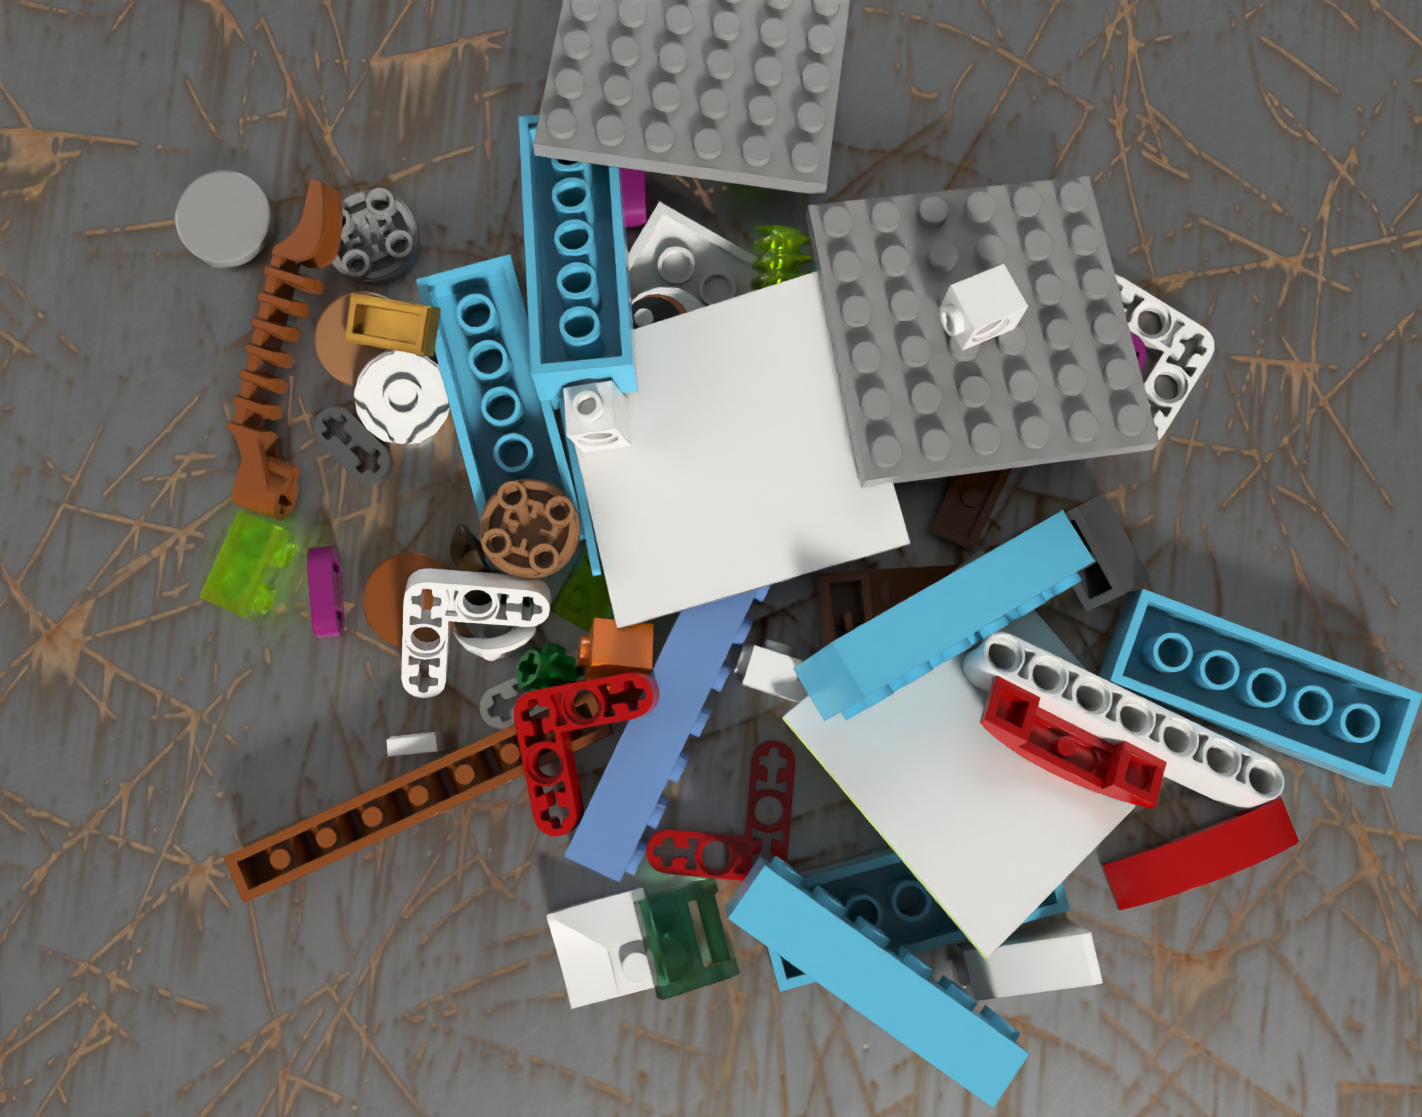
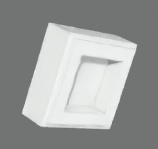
[386,732,445,757]

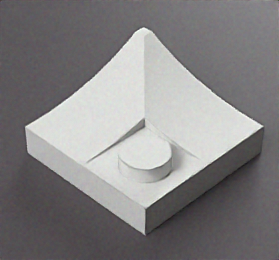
[546,886,667,1009]

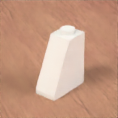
[951,919,1103,1001]

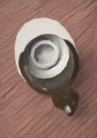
[450,524,537,661]

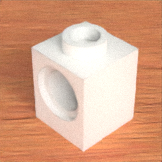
[939,264,1028,351]
[563,380,631,453]

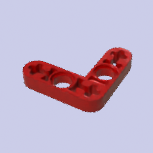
[514,671,660,837]
[646,740,795,881]

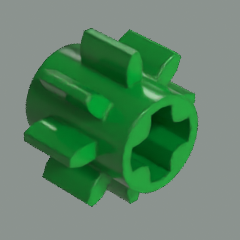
[516,641,577,703]

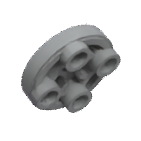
[175,170,275,268]
[332,188,420,286]

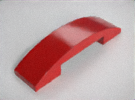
[979,676,1167,808]
[1100,796,1299,911]

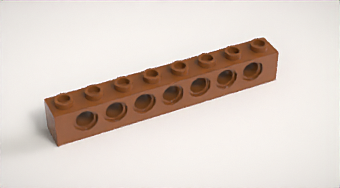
[224,690,615,903]

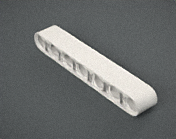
[963,632,1284,811]

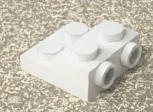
[734,639,808,703]

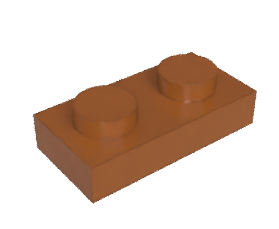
[927,468,1012,552]

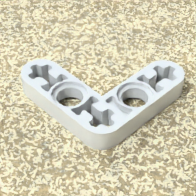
[1115,275,1215,440]
[401,568,551,698]

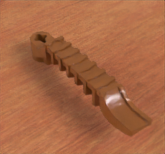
[226,178,343,521]

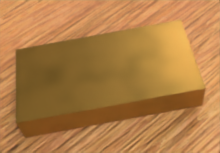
[344,293,441,357]

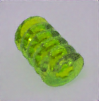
[750,225,813,291]

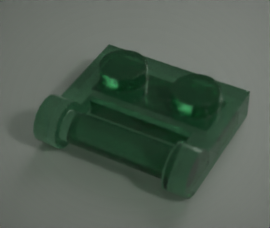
[633,878,740,1000]

